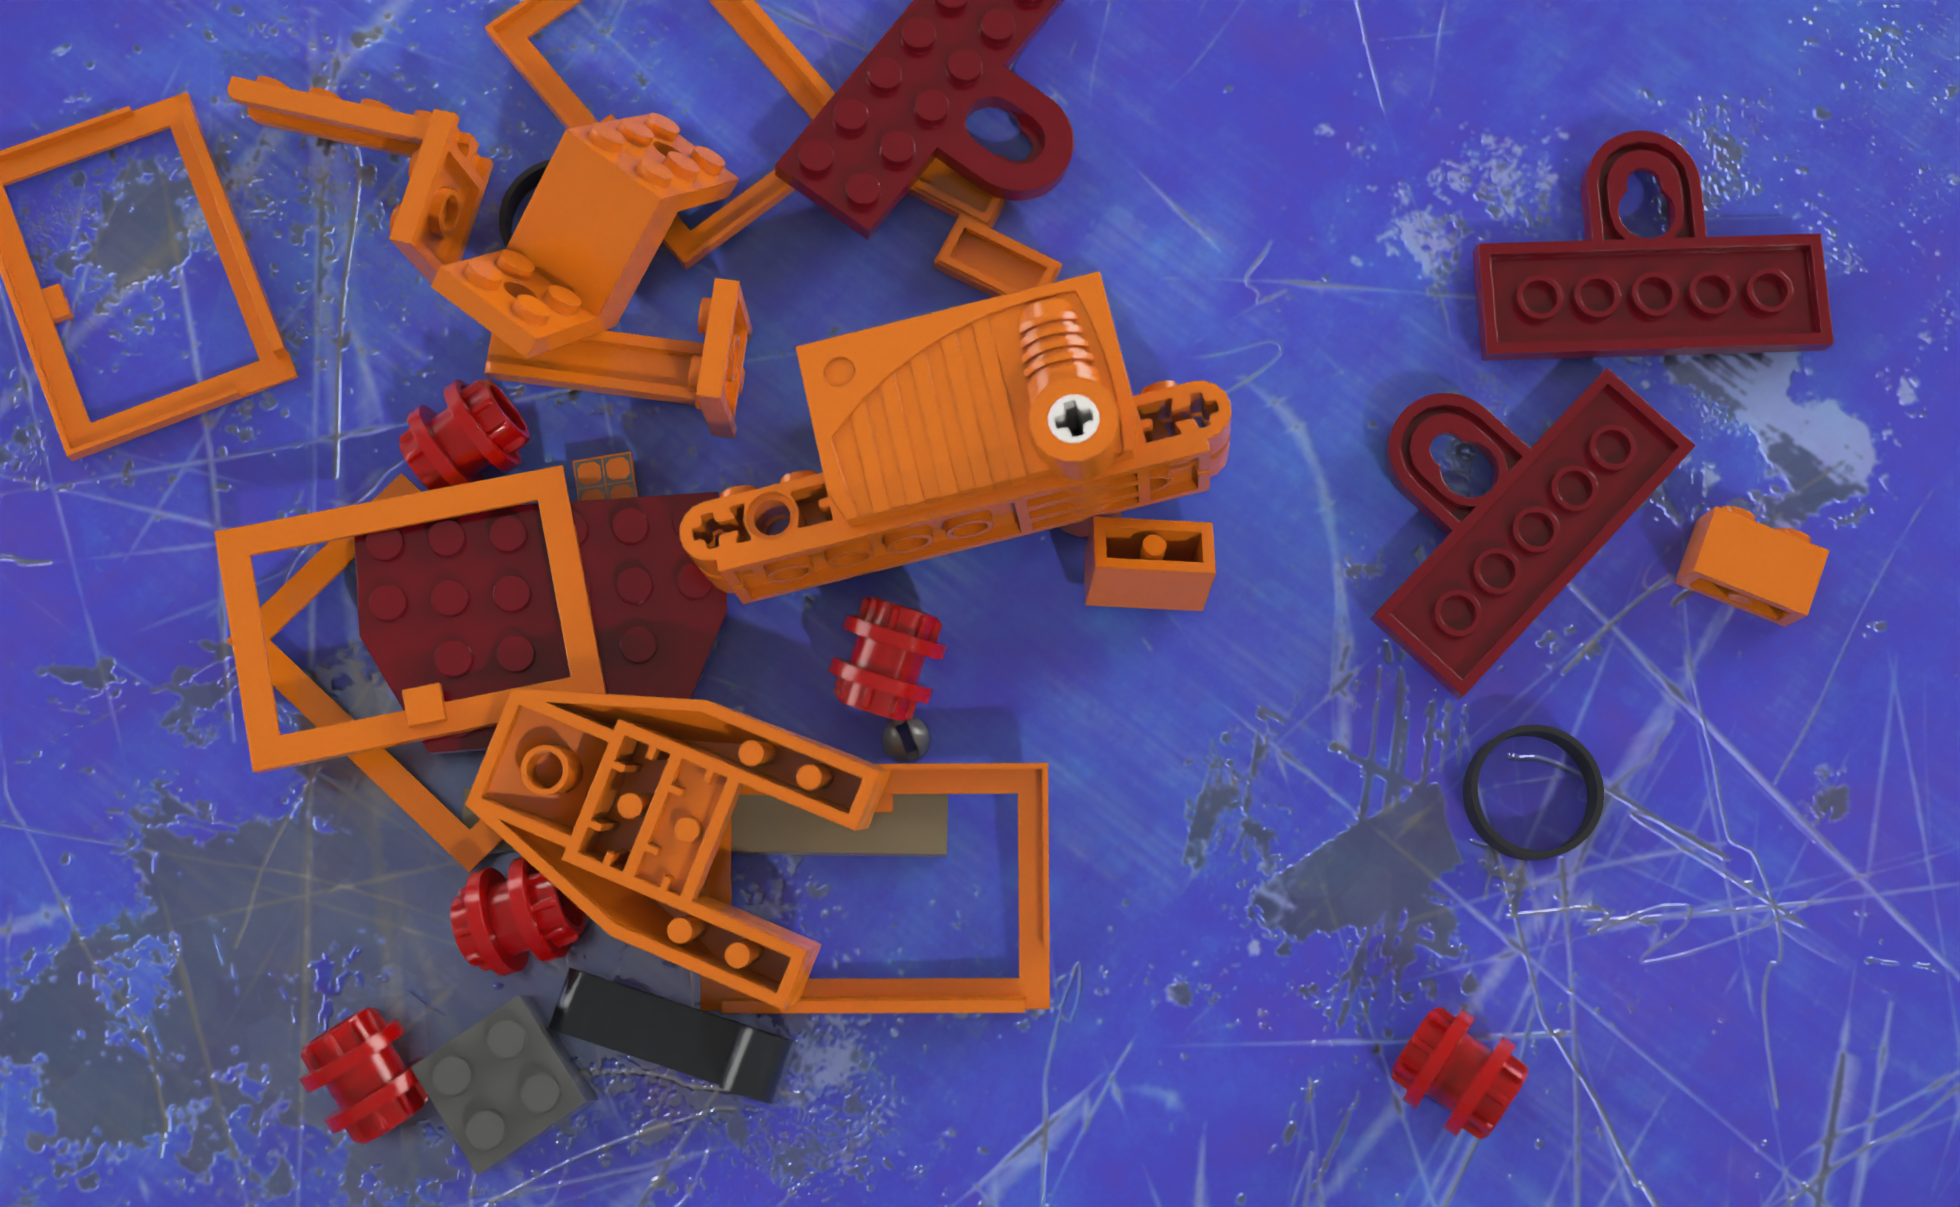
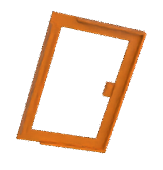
[485,0,835,270]
[0,91,298,461]
[214,465,607,774]
[226,473,503,873]
[700,762,1050,1014]

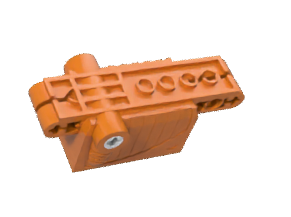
[680,271,1231,604]

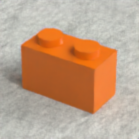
[1674,506,1830,627]
[1084,516,1216,611]

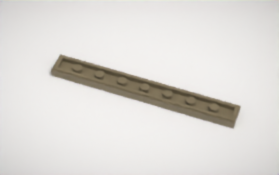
[461,788,948,857]

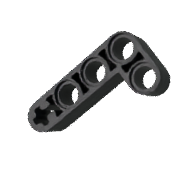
[548,967,797,1104]

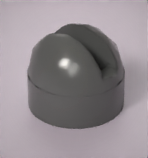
[882,716,930,763]

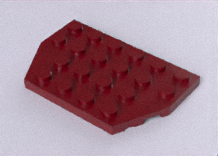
[354,492,728,755]

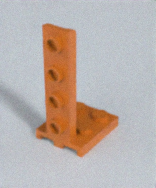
[227,76,494,284]
[484,278,753,439]

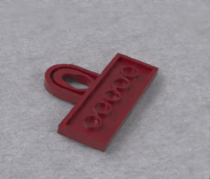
[775,0,1074,240]
[1473,131,1834,361]
[1370,368,1696,700]

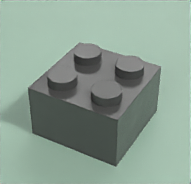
[411,995,598,1176]

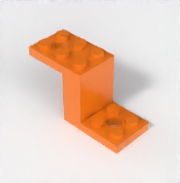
[430,113,740,359]

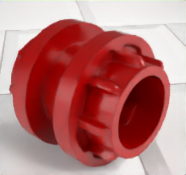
[399,379,530,490]
[828,596,947,721]
[450,857,586,976]
[299,1006,429,1145]
[1391,1007,1529,1139]

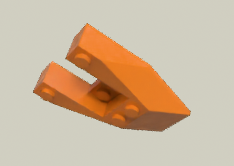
[465,688,891,1010]

